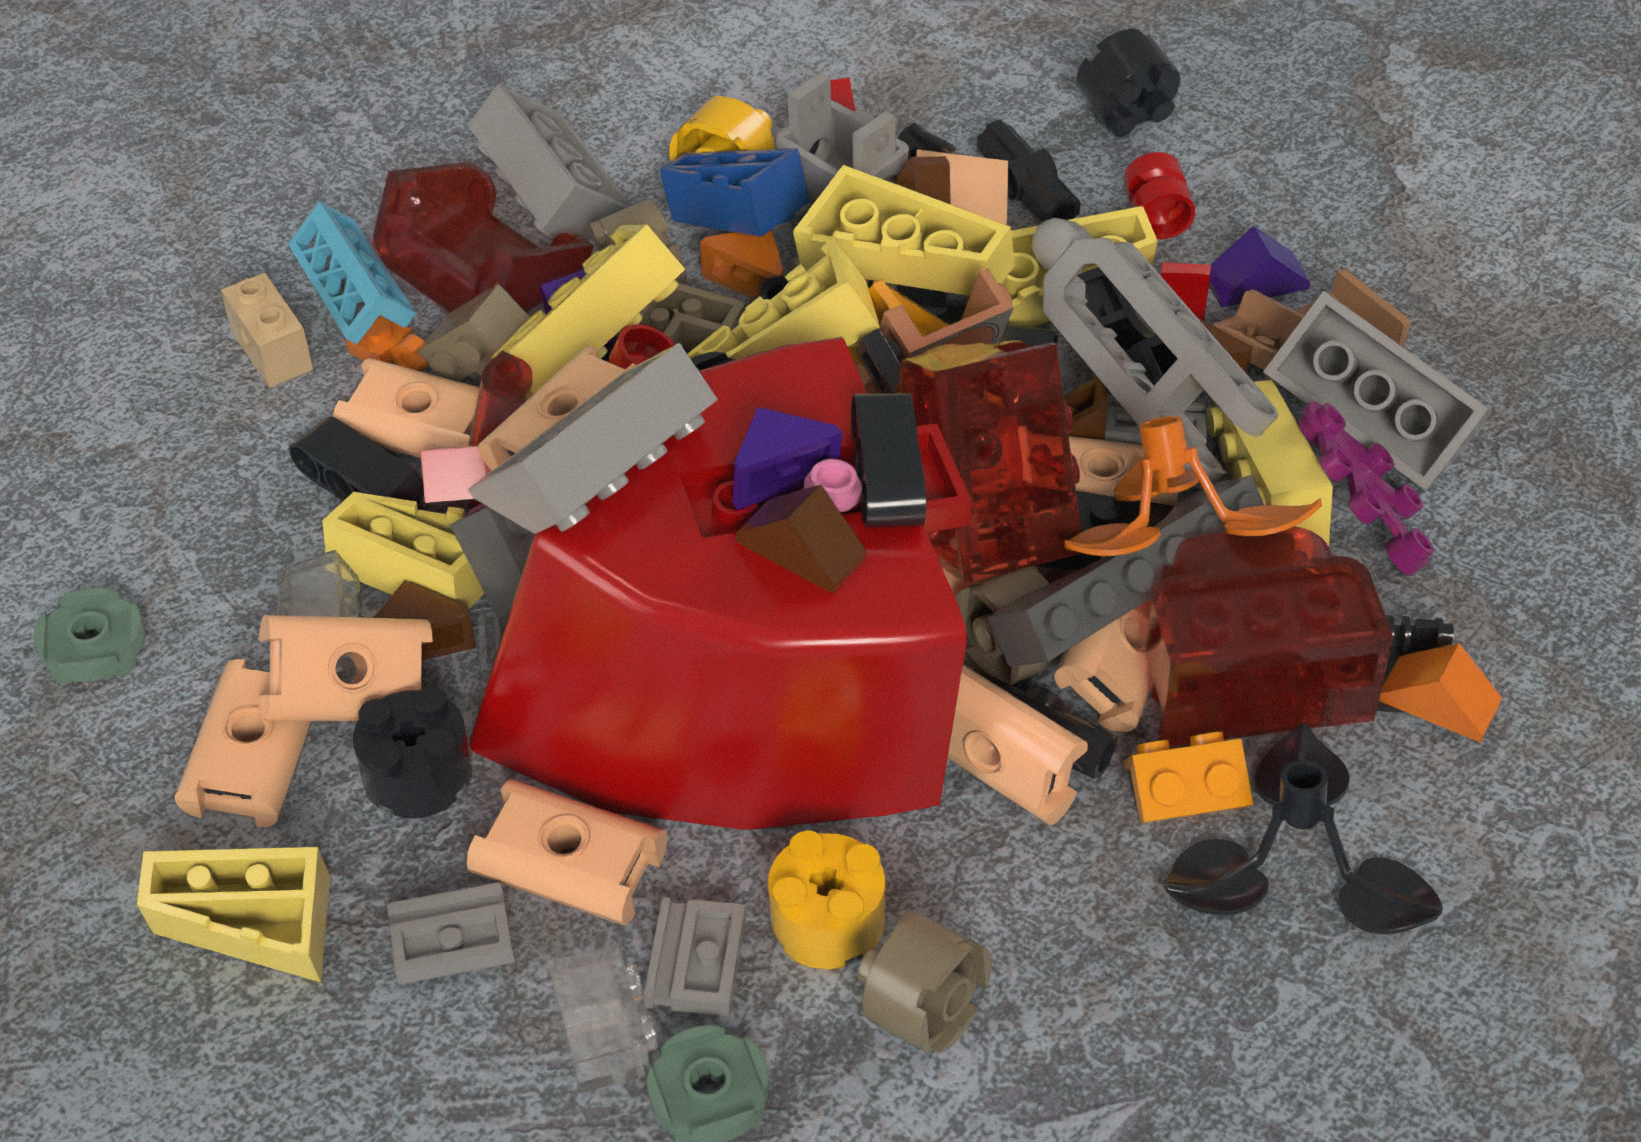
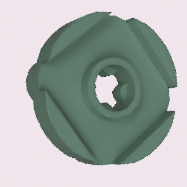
[34,587,145,683]
[647,1025,769,1142]

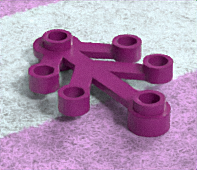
[1298,401,1434,576]

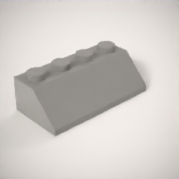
[468,84,632,242]
[1263,291,1492,491]
[468,343,718,534]

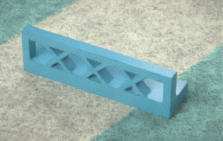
[288,201,416,344]

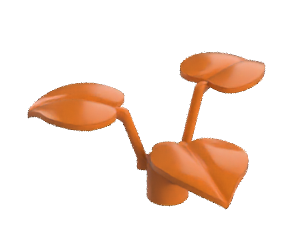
[1064,416,1322,556]

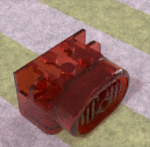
[894,340,1082,583]
[1145,526,1393,746]

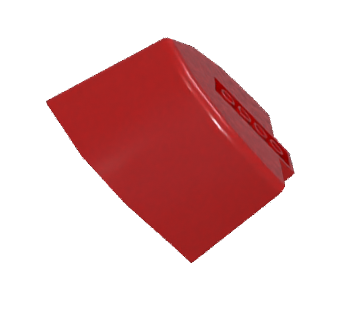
[469,336,972,830]

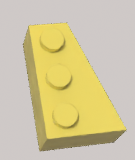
[137,847,330,983]

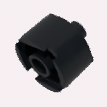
[1076,28,1180,137]
[353,687,473,819]

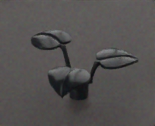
[1163,723,1443,934]

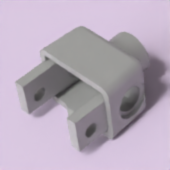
[776,72,909,205]

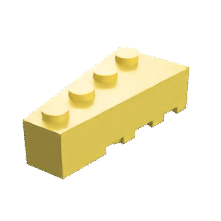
[793,165,1015,296]
[964,206,1157,342]
[491,224,685,399]
[688,237,880,360]
[1206,379,1333,579]

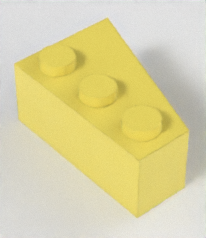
[322,492,485,610]

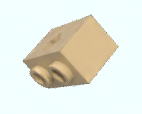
[221,272,313,388]

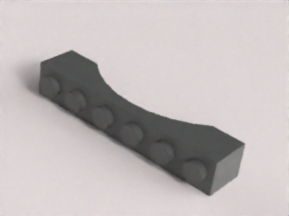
[987,475,1264,667]

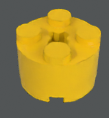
[669,95,775,162]
[768,830,885,970]

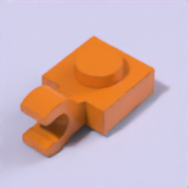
[345,315,429,372]

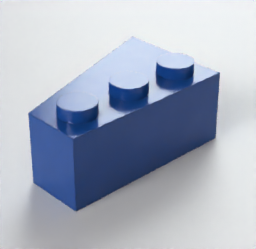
[659,148,810,237]

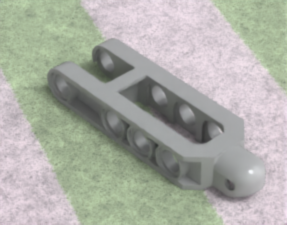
[1032,218,1278,490]

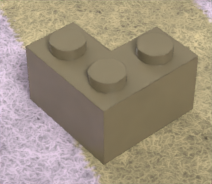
[616,283,746,354]
[417,284,530,406]

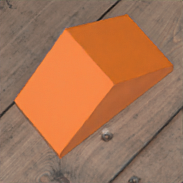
[700,230,784,298]
[1377,643,1502,743]

